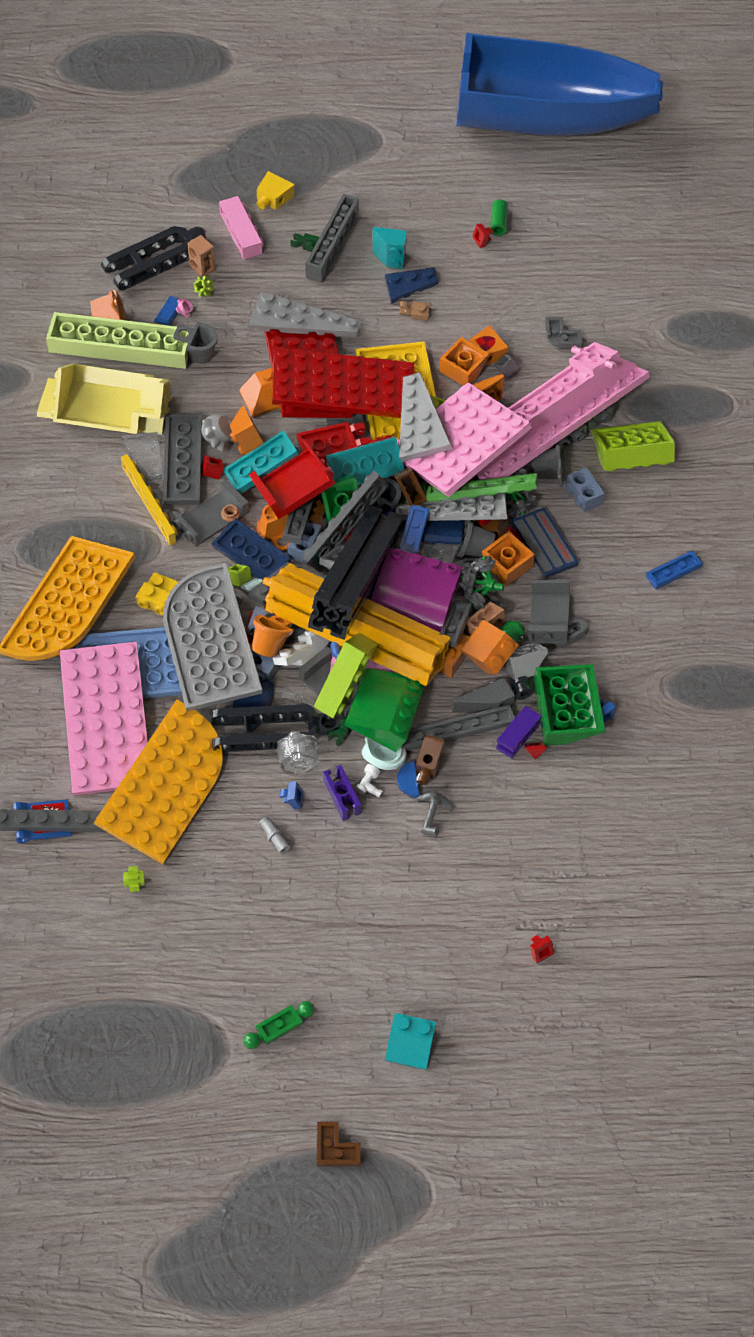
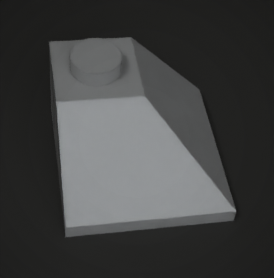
[505,643,548,679]

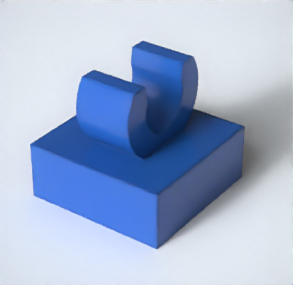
[600,699,616,723]
[280,782,303,809]

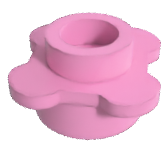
[176,298,193,318]

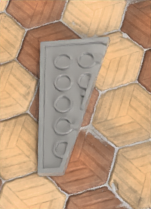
[247,292,361,337]
[399,373,453,462]
[396,492,507,521]

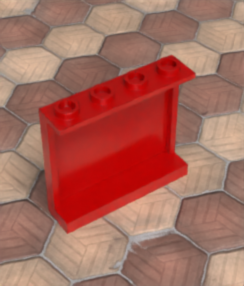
[248,439,336,520]

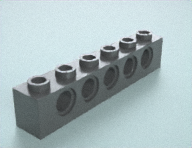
[305,193,359,283]

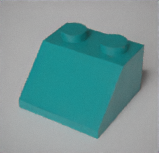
[372,227,407,269]
[385,1013,436,1070]

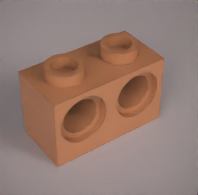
[188,235,216,277]
[465,601,506,637]

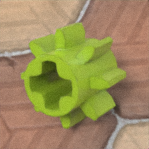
[193,276,215,297]
[123,866,145,892]

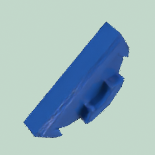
[397,761,419,798]

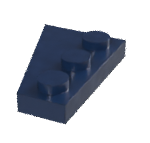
[384,267,438,304]

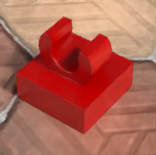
[472,223,494,248]
[530,935,554,963]

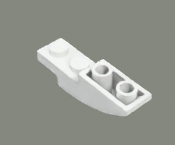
[273,630,330,666]

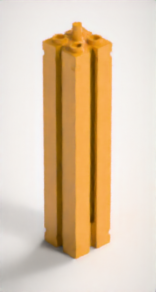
[263,563,451,686]

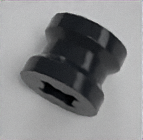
[511,676,534,700]

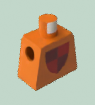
[469,325,508,366]

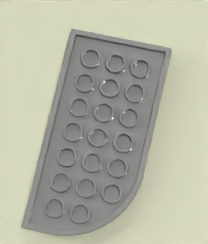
[163,563,262,711]

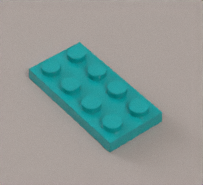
[223,430,299,494]
[325,437,404,485]

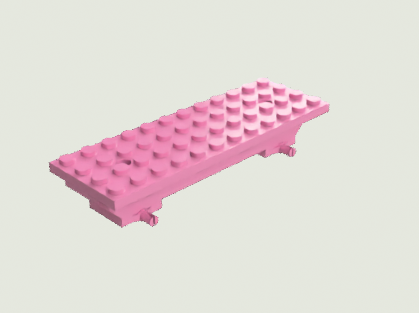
[472,342,650,480]

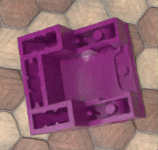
[371,548,463,633]

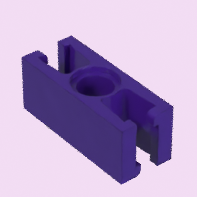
[496,706,541,759]
[323,765,361,821]

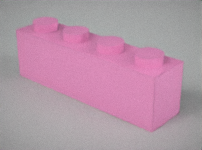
[219,196,264,260]

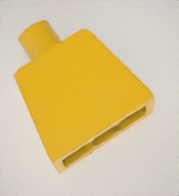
[256,171,295,210]

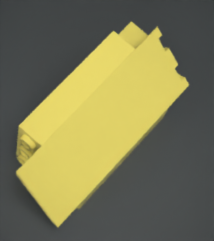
[37,363,173,435]

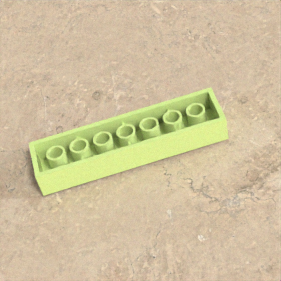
[46,312,189,369]

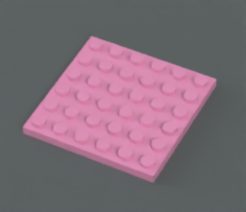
[397,383,532,497]

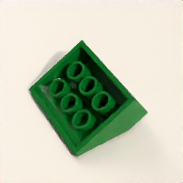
[533,664,605,746]
[345,668,424,752]

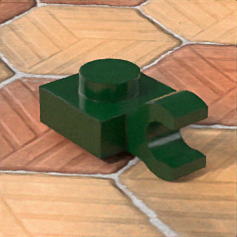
[290,233,320,252]
[328,716,353,746]

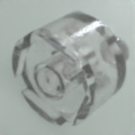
[277,731,318,774]

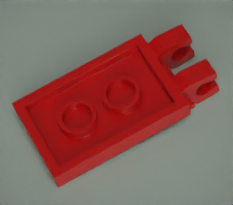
[296,422,370,456]

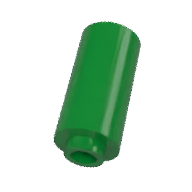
[490,199,508,236]

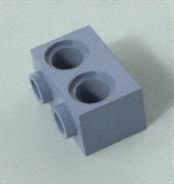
[565,467,605,512]
[287,522,322,565]

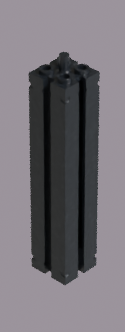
[308,505,404,640]

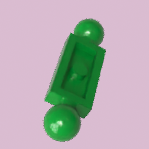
[243,1001,315,1049]

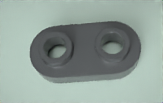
[555,619,587,647]

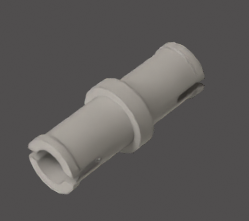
[259,817,291,855]

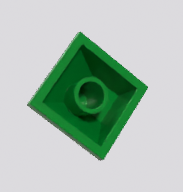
[321,475,358,523]

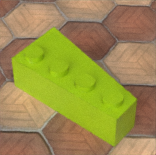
[313,633,378,718]

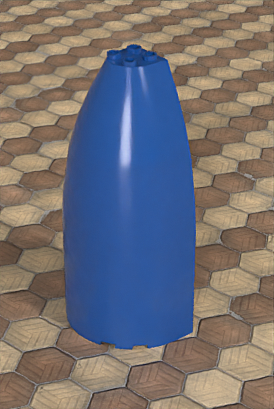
[456,33,663,136]

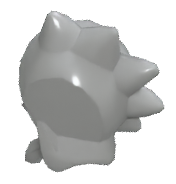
[201,414,234,452]

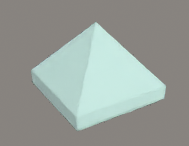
[240,578,262,592]

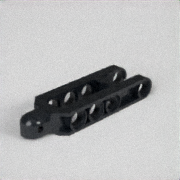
[101,226,206,291]
[210,704,338,752]

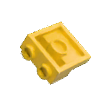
[136,572,179,616]

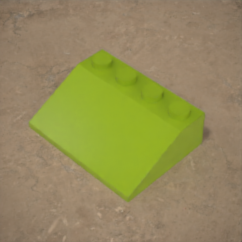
[591,421,675,471]

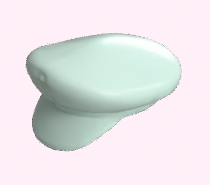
[362,737,406,770]

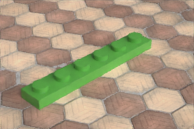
[426,473,538,502]

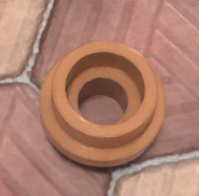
[221,504,240,522]

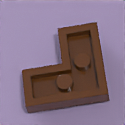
[317,1122,361,1167]

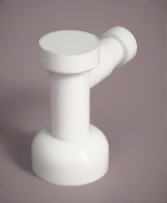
[355,764,383,798]

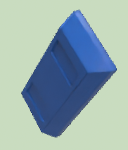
[154,296,178,326]

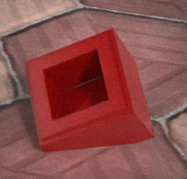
[201,455,224,479]

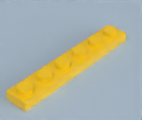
[121,454,178,546]

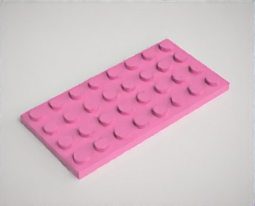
[60,642,148,796]

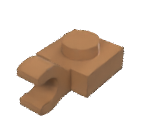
[399,301,429,321]

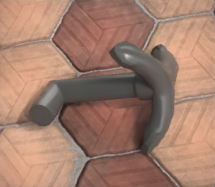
[417,791,453,836]

